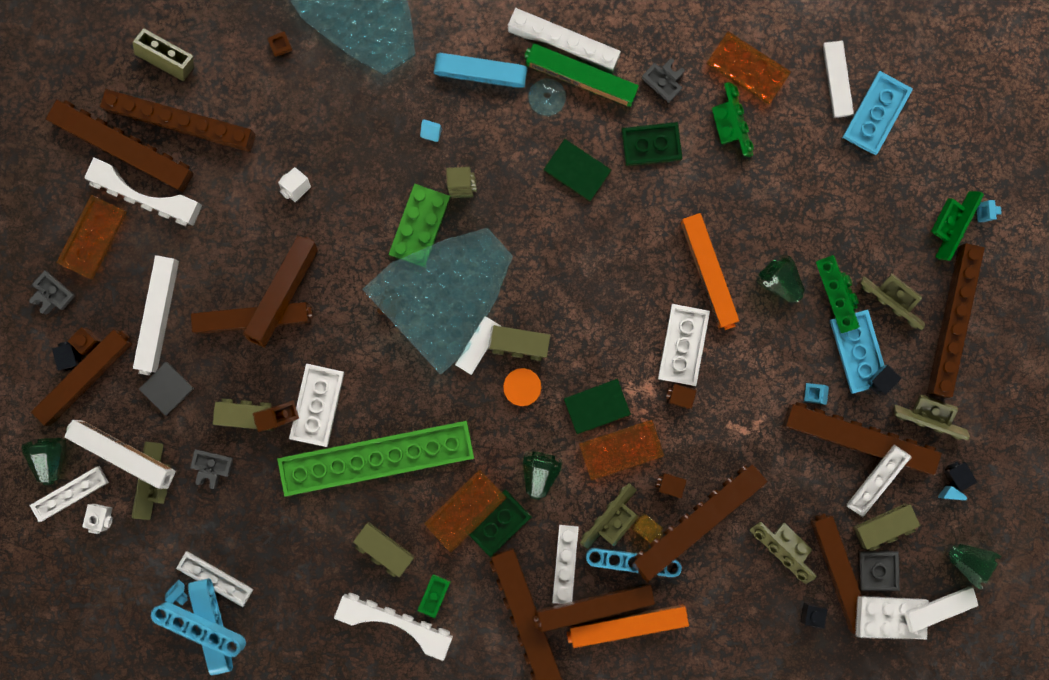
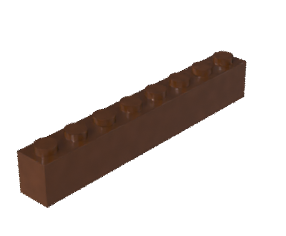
[100,89,256,152]
[46,99,194,193]
[927,243,985,398]
[783,402,942,475]
[632,464,768,582]
[490,548,562,680]

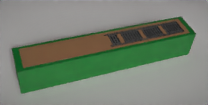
[524,43,639,107]

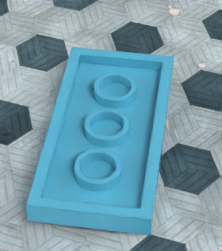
[842,71,913,156]
[830,310,884,394]

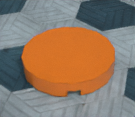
[503,368,541,406]

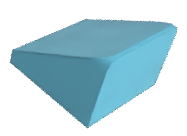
[420,119,442,142]
[804,383,829,405]
[938,486,967,500]

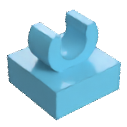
[977,200,1002,223]
[165,579,188,605]

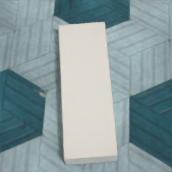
[455,316,501,375]

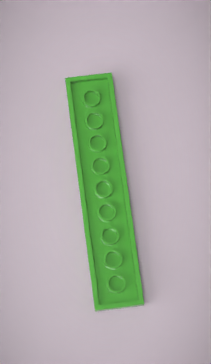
[277,421,474,497]

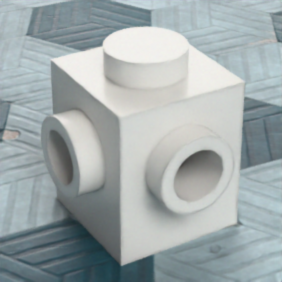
[278,167,311,202]
[82,504,113,534]

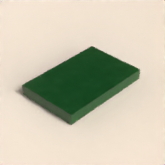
[621,122,682,166]
[543,139,612,202]
[563,379,631,434]
[464,489,532,557]

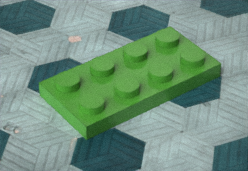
[389,184,450,268]

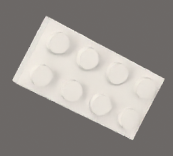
[658,304,710,386]
[289,364,345,447]
[856,596,929,639]

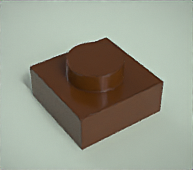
[267,31,293,57]

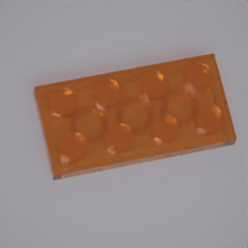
[706,31,791,105]
[56,195,127,280]
[579,420,664,480]
[424,470,507,552]

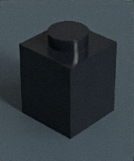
[52,341,81,372]
[867,365,902,396]
[943,460,977,492]
[800,603,828,629]

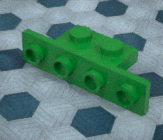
[712,82,754,157]
[931,191,984,261]
[816,255,860,333]

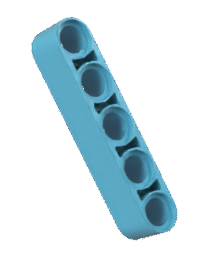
[433,53,528,88]
[586,548,682,577]
[188,578,233,675]
[151,602,246,657]

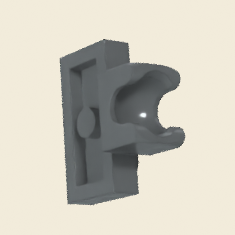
[641,58,685,103]
[29,271,75,315]
[190,449,234,489]

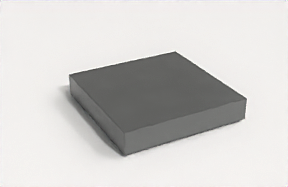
[139,362,195,416]
[858,551,900,591]

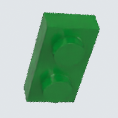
[417,574,451,618]

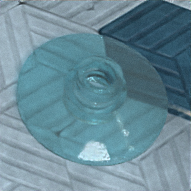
[528,78,566,116]

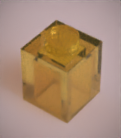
[632,513,663,543]

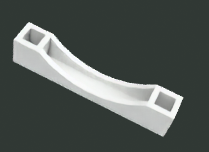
[508,8,621,74]
[84,157,202,227]
[334,593,453,661]

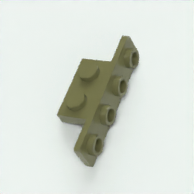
[860,273,925,330]
[893,394,970,440]
[132,442,171,520]
[580,483,639,549]
[750,522,817,584]

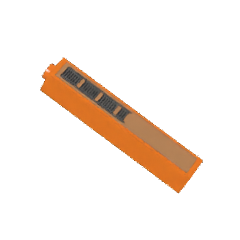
[681,213,739,330]
[567,604,689,648]

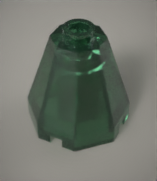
[756,254,805,303]
[21,438,67,485]
[523,451,563,500]
[948,543,1001,590]

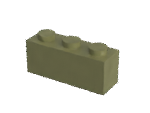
[133,28,194,81]
[446,167,477,198]
[488,325,550,361]
[212,398,274,431]
[853,503,920,551]
[353,522,415,577]

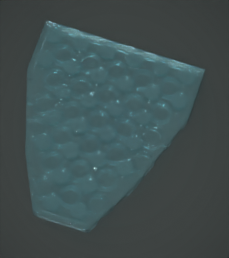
[290,0,416,75]
[362,228,513,375]

